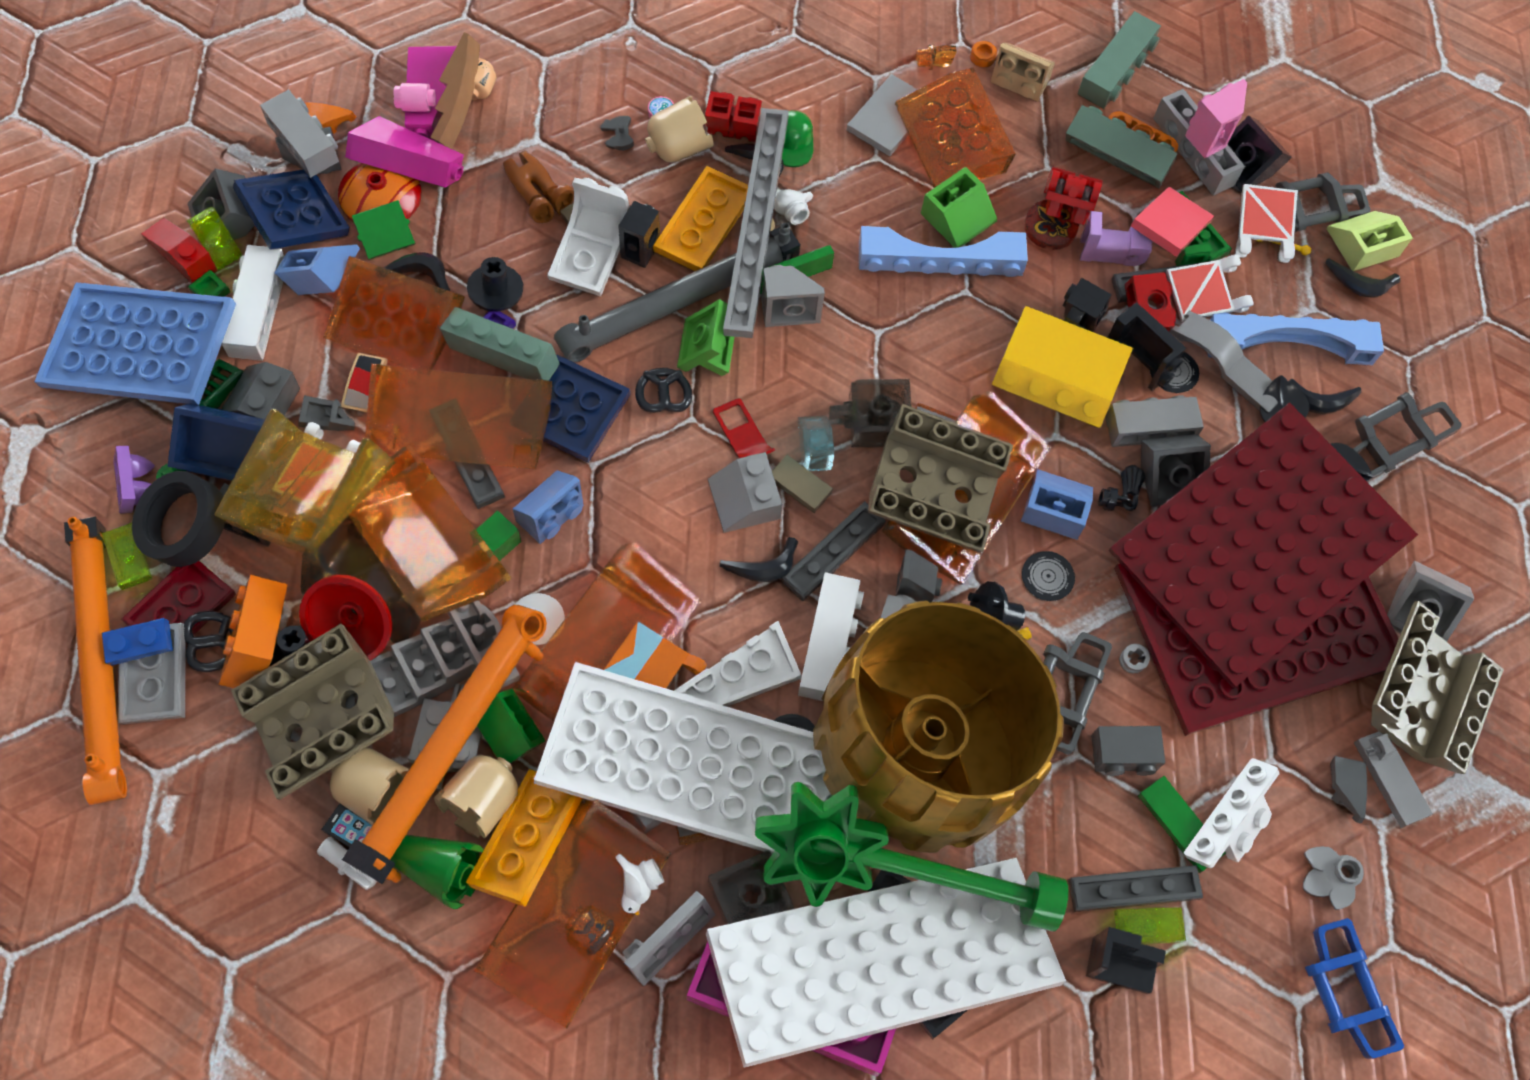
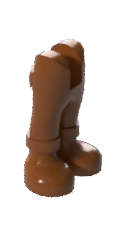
[503,150,574,223]

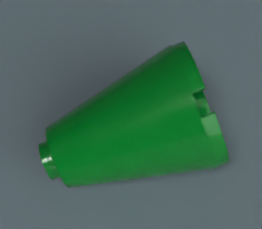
[390,835,484,909]

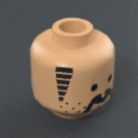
[472,58,497,100]

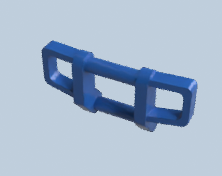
[1305,918,1404,1059]

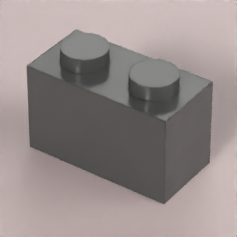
[1091,726,1165,776]

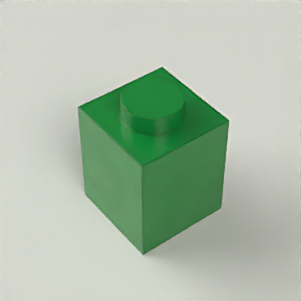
[471,510,521,565]

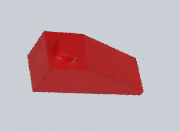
[141,217,218,284]

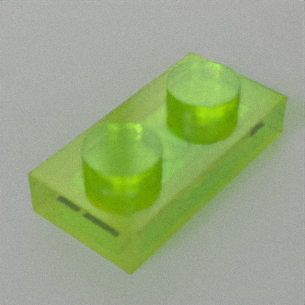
[187,206,242,270]
[102,523,152,590]
[1114,907,1186,944]

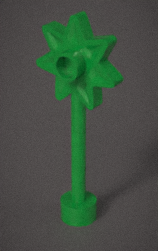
[755,782,1068,932]

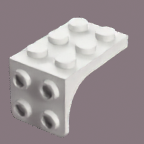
[547,178,630,296]

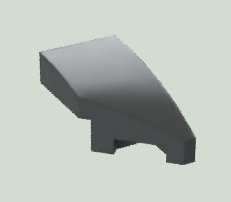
[298,395,355,431]
[1330,756,1367,823]

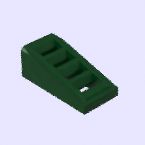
[185,359,244,409]

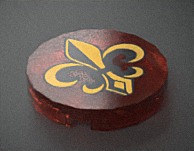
[1025,200,1080,250]

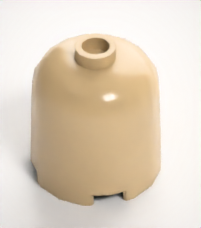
[645,96,714,163]
[330,747,409,825]
[434,755,518,838]

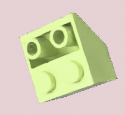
[1326,211,1413,271]

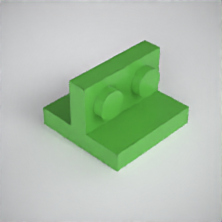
[677,299,734,376]

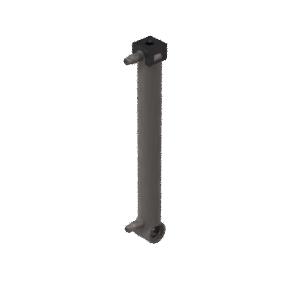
[554,223,801,363]

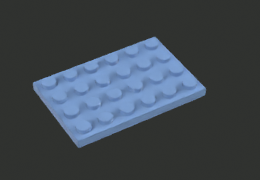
[34,282,236,405]

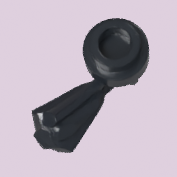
[1098,465,1145,511]

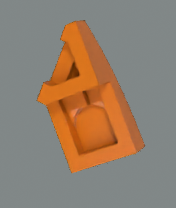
[305,102,357,134]

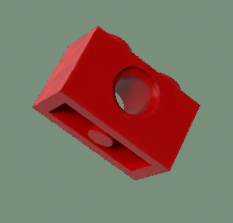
[1124,272,1176,331]

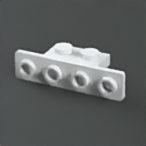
[1184,758,1279,868]

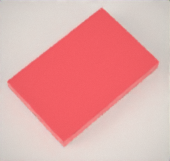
[1131,187,1214,257]

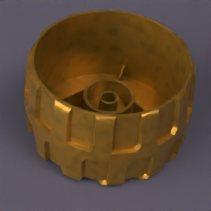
[813,601,1064,853]

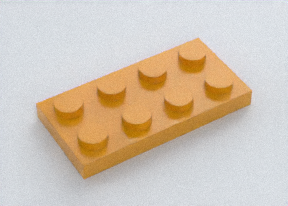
[653,166,748,271]
[466,769,583,907]

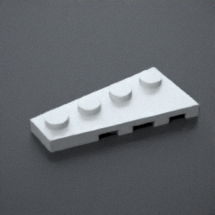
[674,621,802,707]

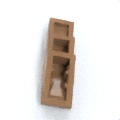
[431,32,480,149]

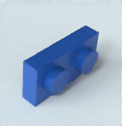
[102,618,173,666]

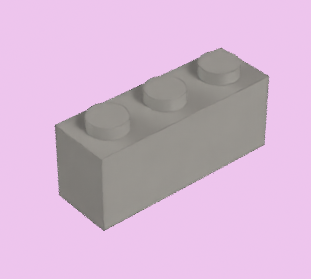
[260,89,339,178]
[1105,395,1204,447]

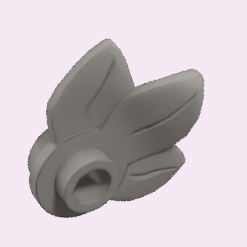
[1303,846,1364,910]

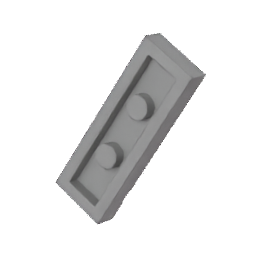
[1354,731,1433,828]
[622,891,716,986]

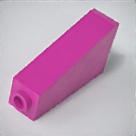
[405,46,457,141]
[345,116,464,188]

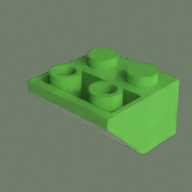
[921,167,997,248]

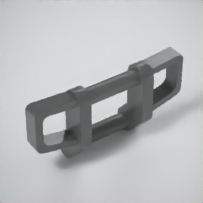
[1275,172,1371,232]
[1353,392,1462,481]
[1043,632,1112,755]

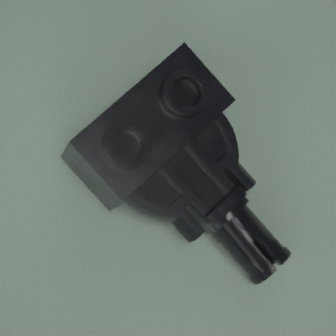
[1062,278,1112,332]

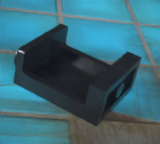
[1107,302,1186,391]

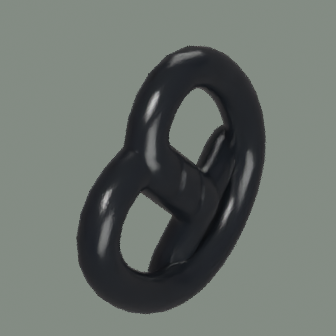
[635,368,692,413]
[184,611,233,672]

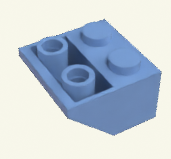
[275,244,360,295]
[1021,469,1093,540]
[513,470,584,544]

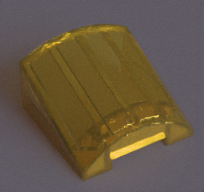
[214,409,396,553]

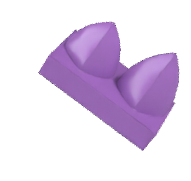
[113,446,155,513]

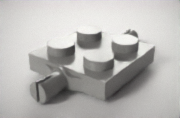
[408,684,482,791]

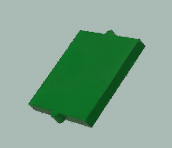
[352,200,415,260]

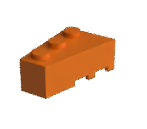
[218,575,288,688]

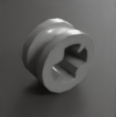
[1119,644,1150,674]

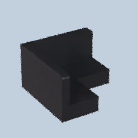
[1086,927,1166,994]

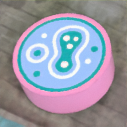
[648,96,674,118]

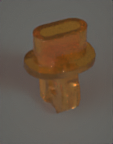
[916,44,957,70]

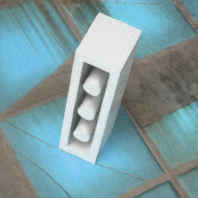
[221,245,284,361]
[798,572,864,701]

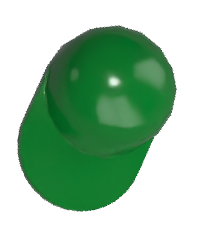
[782,110,814,167]

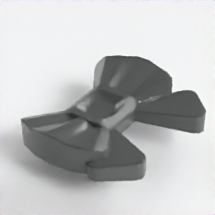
[600,116,634,151]

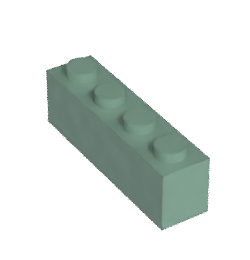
[1077,11,1161,109]
[1065,105,1178,188]
[440,307,560,386]

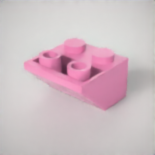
[1185,79,1247,158]

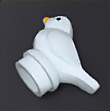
[774,188,813,225]
[615,854,665,916]

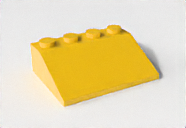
[992,306,1133,428]

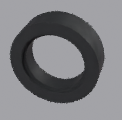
[132,471,226,567]

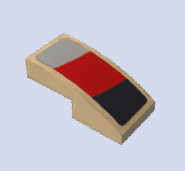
[341,353,388,414]

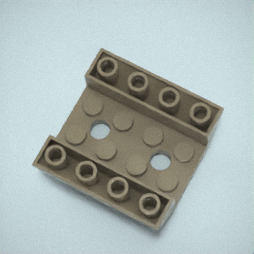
[868,404,1013,554]
[1371,601,1504,774]
[231,624,394,800]

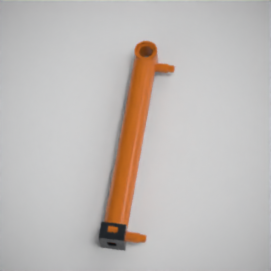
[64,516,127,805]
[342,605,547,884]

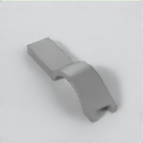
[1169,310,1278,413]

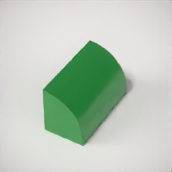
[477,688,546,764]

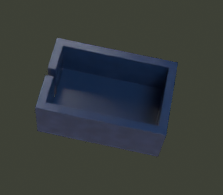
[167,403,277,486]

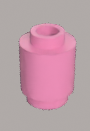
[394,83,436,112]

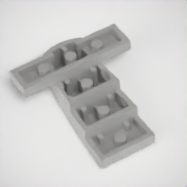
[370,573,520,717]

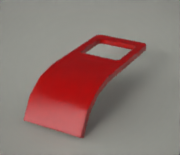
[713,398,775,458]

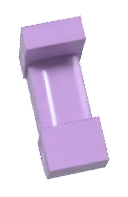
[1080,211,1152,266]

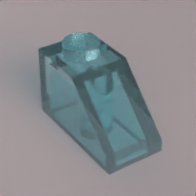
[798,416,835,471]

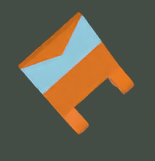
[604,622,707,689]

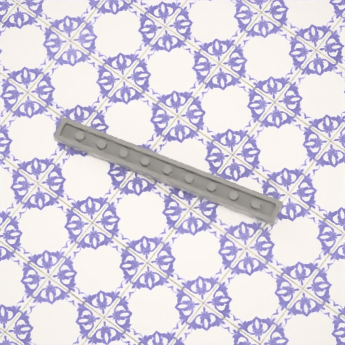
[723,108,789,338]

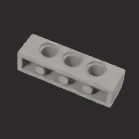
[1153,89,1245,196]

